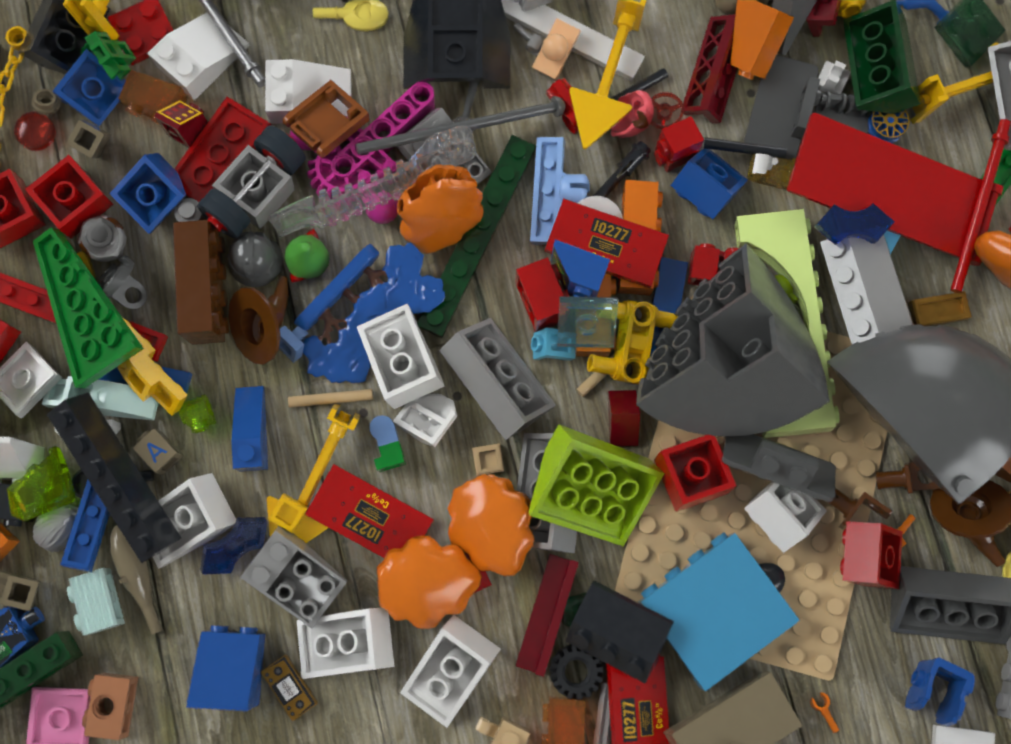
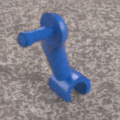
[897,0,958,30]

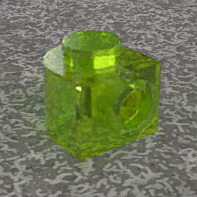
[179,394,216,433]

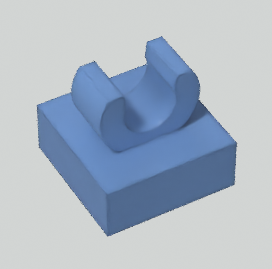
[279,325,308,363]

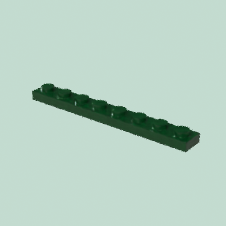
[417,135,536,338]

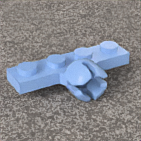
[530,137,590,245]

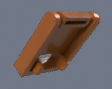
[283,80,370,158]

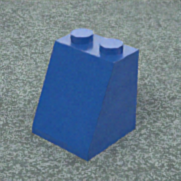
[186,625,266,711]

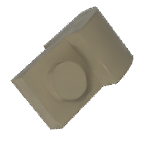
[0,571,40,611]

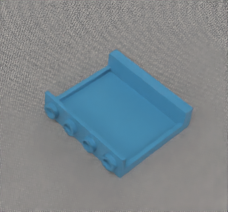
[638,532,800,691]

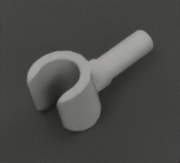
[514,23,542,56]

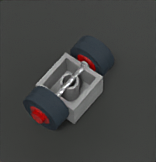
[197,125,306,239]

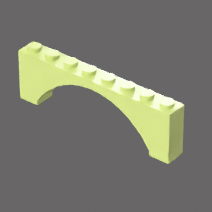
[734,209,840,438]

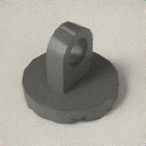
[97,255,147,309]

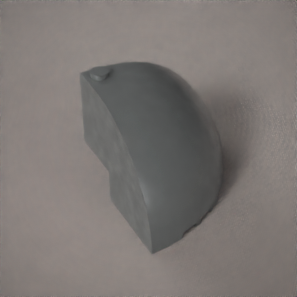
[636,244,830,436]
[827,325,1011,504]

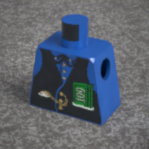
[0,606,45,668]

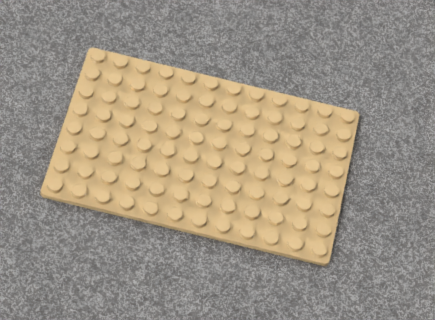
[615,296,888,681]

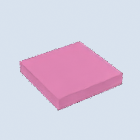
[26,687,91,744]

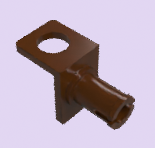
[876,462,940,494]
[823,488,893,529]

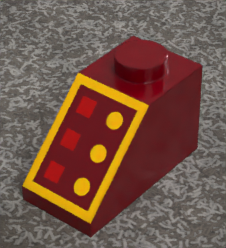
[154,100,208,148]

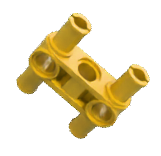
[587,298,677,385]

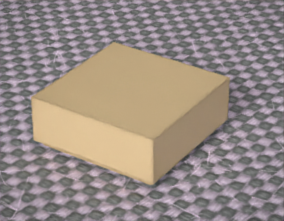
[472,443,505,476]

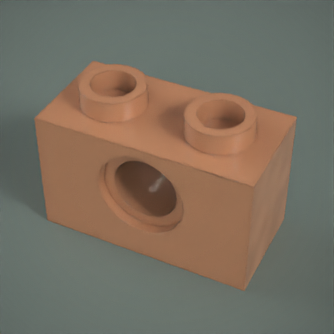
[82,673,139,740]

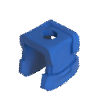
[905,658,975,726]

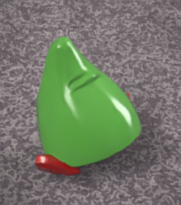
[284,228,330,283]

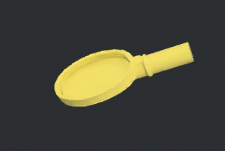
[313,0,389,31]

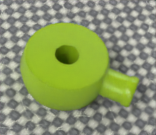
[774,274,799,304]

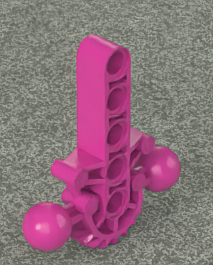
[289,82,435,224]

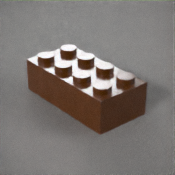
[173,220,229,345]

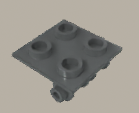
[815,91,868,133]

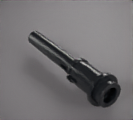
[593,141,651,197]

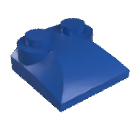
[52,49,132,127]

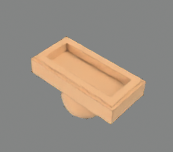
[532,18,581,80]

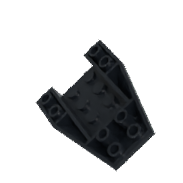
[403,0,510,89]

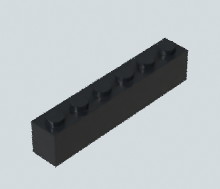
[46,392,182,563]

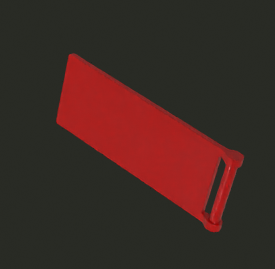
[787,112,1004,266]

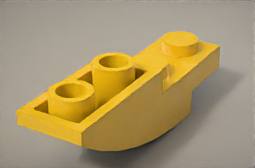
[117,316,188,416]

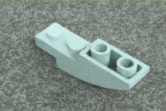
[42,376,158,420]

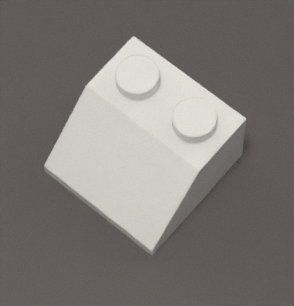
[744,481,827,553]

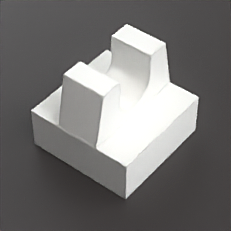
[818,60,851,95]

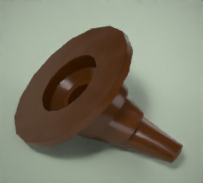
[228,276,289,364]
[930,480,1011,567]

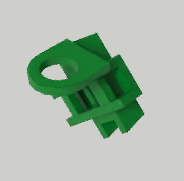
[81,31,136,80]

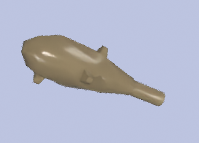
[110,526,163,635]

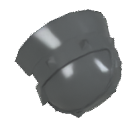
[226,231,283,288]

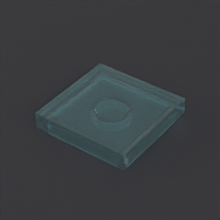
[557,296,618,348]

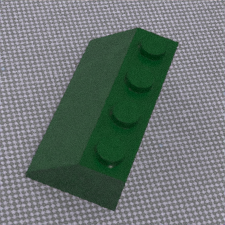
[843,0,921,114]

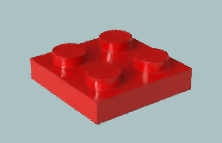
[107,0,174,66]

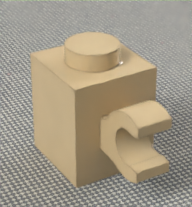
[475,716,530,744]

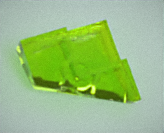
[7,446,76,521]

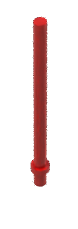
[950,119,1011,293]

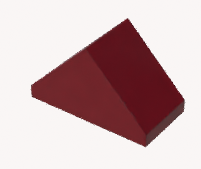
[608,390,640,447]

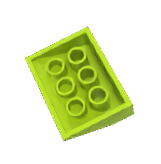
[529,424,665,547]

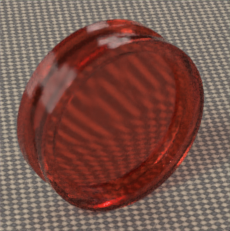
[14,111,56,151]

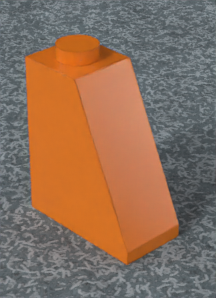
[730,0,794,80]

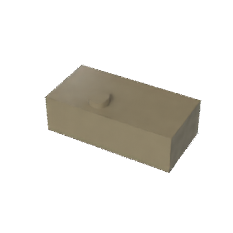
[663,672,802,744]

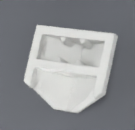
[393,394,457,447]

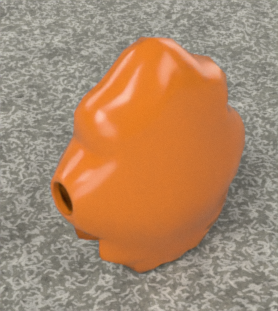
[397,164,484,254]
[974,230,1011,289]
[447,474,535,577]
[377,536,482,629]

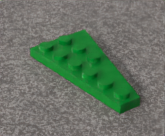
[33,227,144,389]

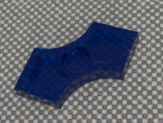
[814,203,895,245]
[200,517,267,575]

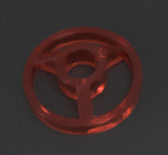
[650,92,684,129]

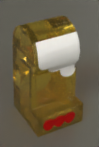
[747,154,796,191]

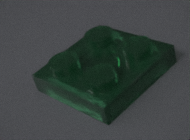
[934,0,1006,68]

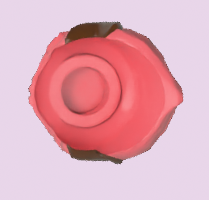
[611,90,654,138]

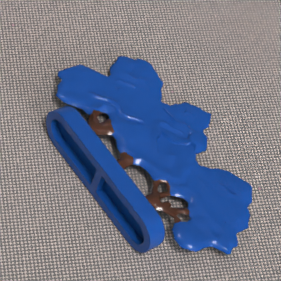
[294,242,445,383]

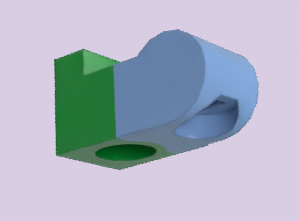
[369,415,406,472]

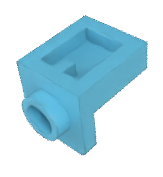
[531,327,576,361]

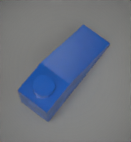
[232,386,268,472]

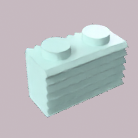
[67,568,125,636]

